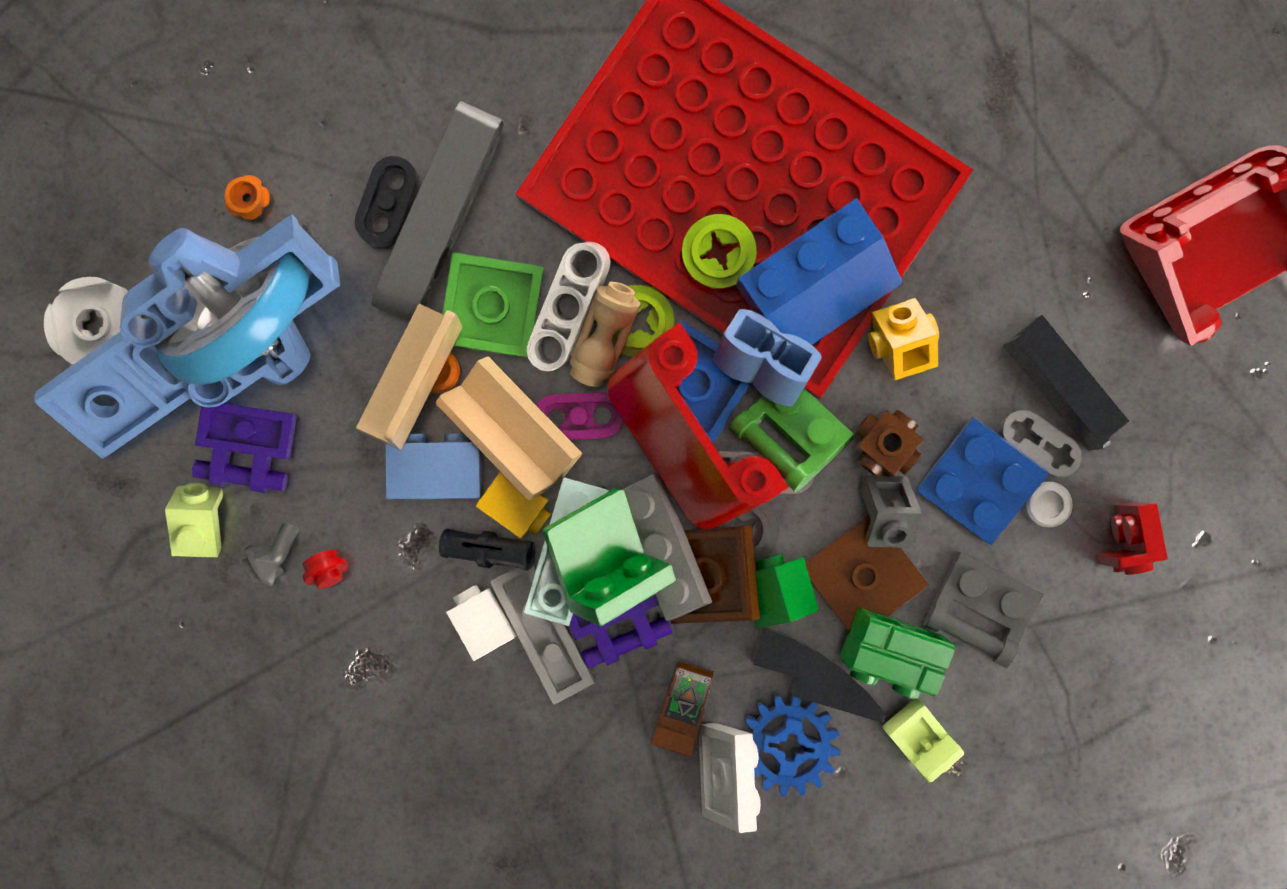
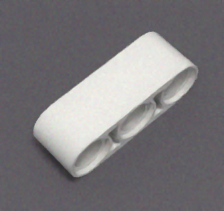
[527,242,611,371]

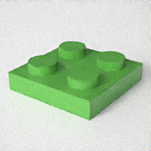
[442,252,544,359]

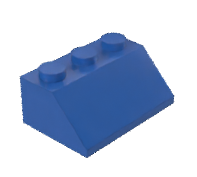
[735,198,902,345]

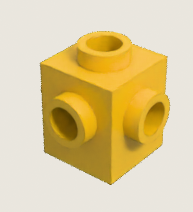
[868,298,939,381]

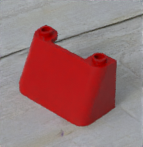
[1120,145,1287,346]
[608,323,789,529]

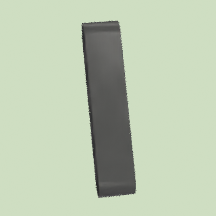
[372,101,504,322]

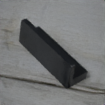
[1003,315,1129,451]

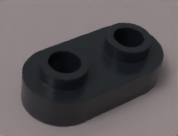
[355,156,419,247]

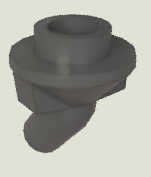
[242,523,299,587]

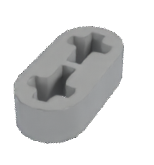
[998,410,1082,477]

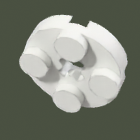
[44,277,141,365]

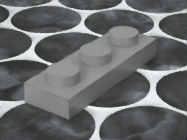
[622,474,712,621]
[489,563,595,705]

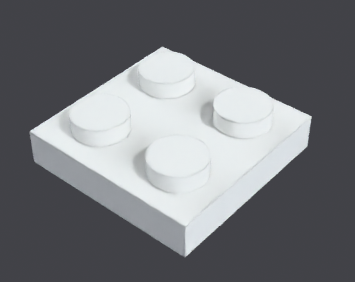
[698,722,760,833]

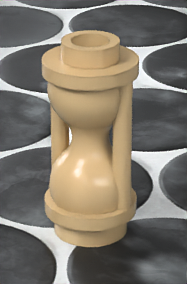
[569,282,641,387]

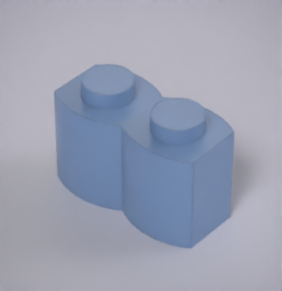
[712,309,822,406]

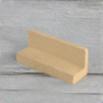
[356,304,463,451]
[436,356,583,500]

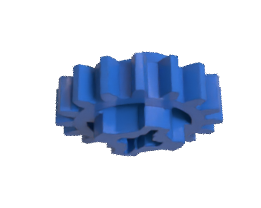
[744,694,841,797]

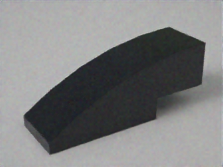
[751,627,886,723]

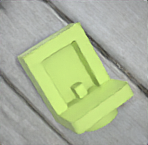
[165,483,223,557]
[882,699,964,782]

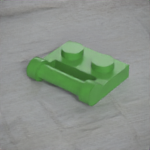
[729,388,854,492]

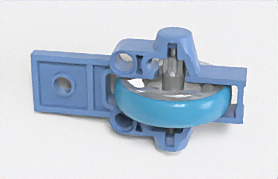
[34,214,340,459]

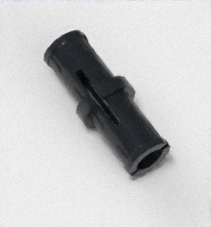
[439,528,536,571]

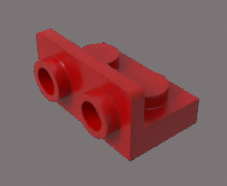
[1097,502,1168,575]

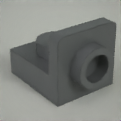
[860,475,922,548]

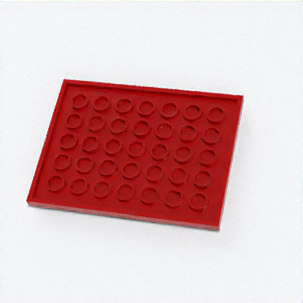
[515,0,973,399]

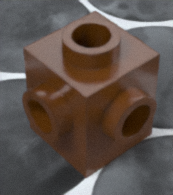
[851,410,924,477]

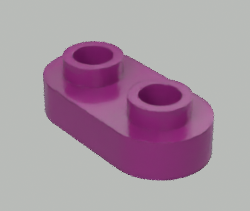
[536,392,624,440]

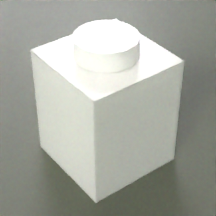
[446,584,517,661]

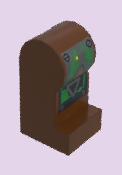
[650,660,714,757]

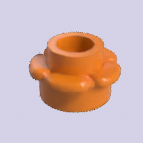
[225,175,270,220]

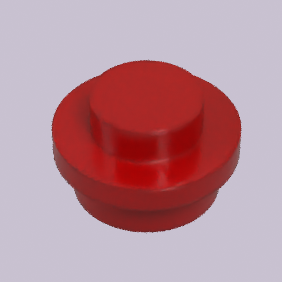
[302,550,348,589]

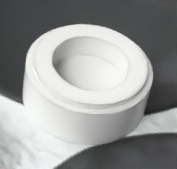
[1023,482,1073,527]

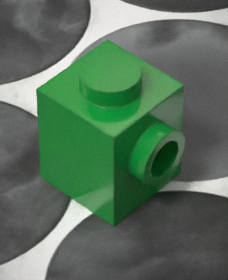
[754,553,819,629]

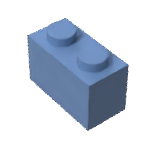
[386,433,484,499]

